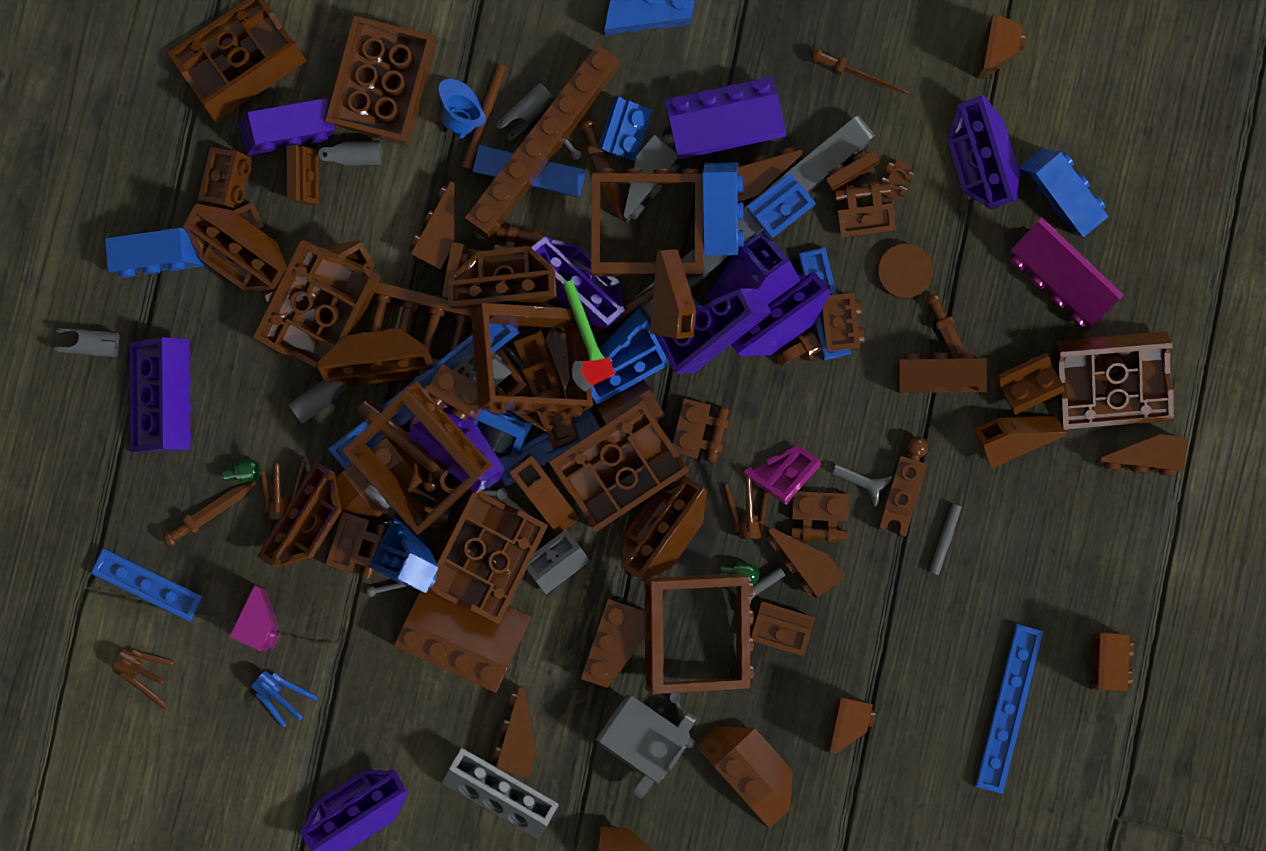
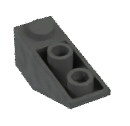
[624,135,680,223]

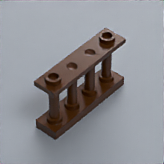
[368,283,472,364]

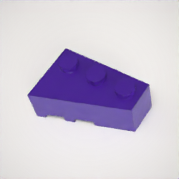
[238,98,335,156]
[408,407,505,494]

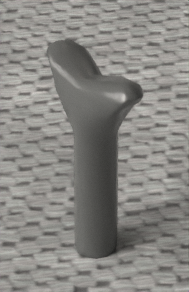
[832,464,893,507]
[729,567,785,603]

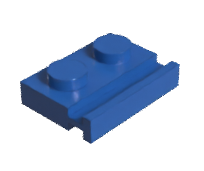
[597,96,652,162]
[747,173,816,239]

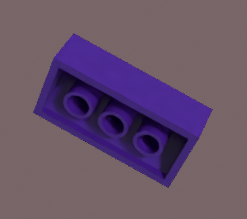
[665,77,786,159]
[129,337,191,453]

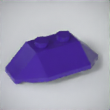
[947,95,1020,210]
[532,236,625,328]
[731,272,830,356]
[300,770,408,851]

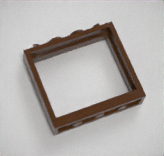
[591,168,703,277]
[471,303,593,417]
[343,381,493,535]
[644,573,754,694]

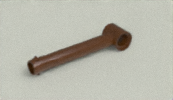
[356,398,462,493]

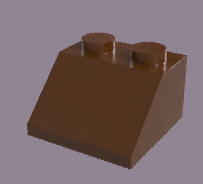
[592,379,664,425]
[1090,633,1134,691]

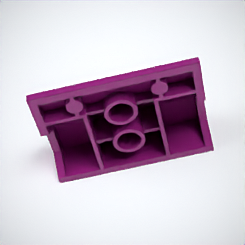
[1009,217,1124,329]

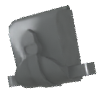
[596,694,697,800]

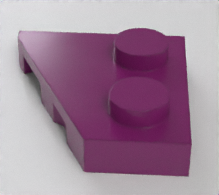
[744,446,821,505]

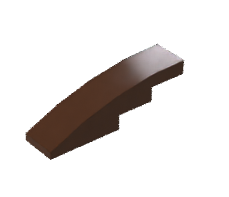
[514,330,579,448]

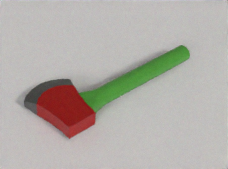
[563,280,615,392]

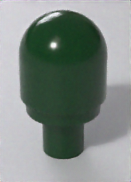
[222,459,262,483]
[720,562,760,585]

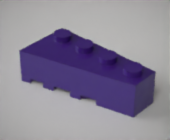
[655,289,772,374]

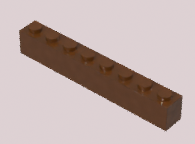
[465,44,620,241]

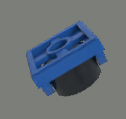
[475,409,533,454]

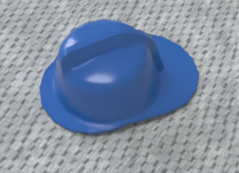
[438,79,486,139]

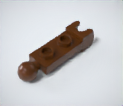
[878,436,929,537]

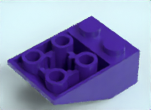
[706,230,801,305]

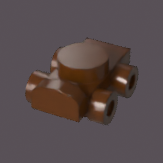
[880,159,915,201]

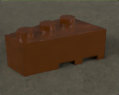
[897,353,987,393]
[581,599,645,688]

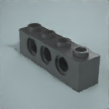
[442,748,559,840]

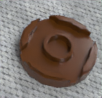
[878,244,933,299]

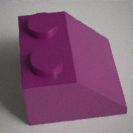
[230,586,280,652]

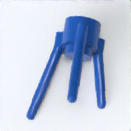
[252,671,317,727]

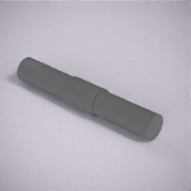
[928,504,962,575]

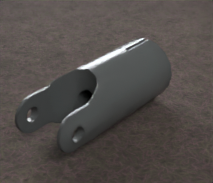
[496,83,555,141]
[318,140,382,166]
[54,328,119,357]
[288,380,349,424]

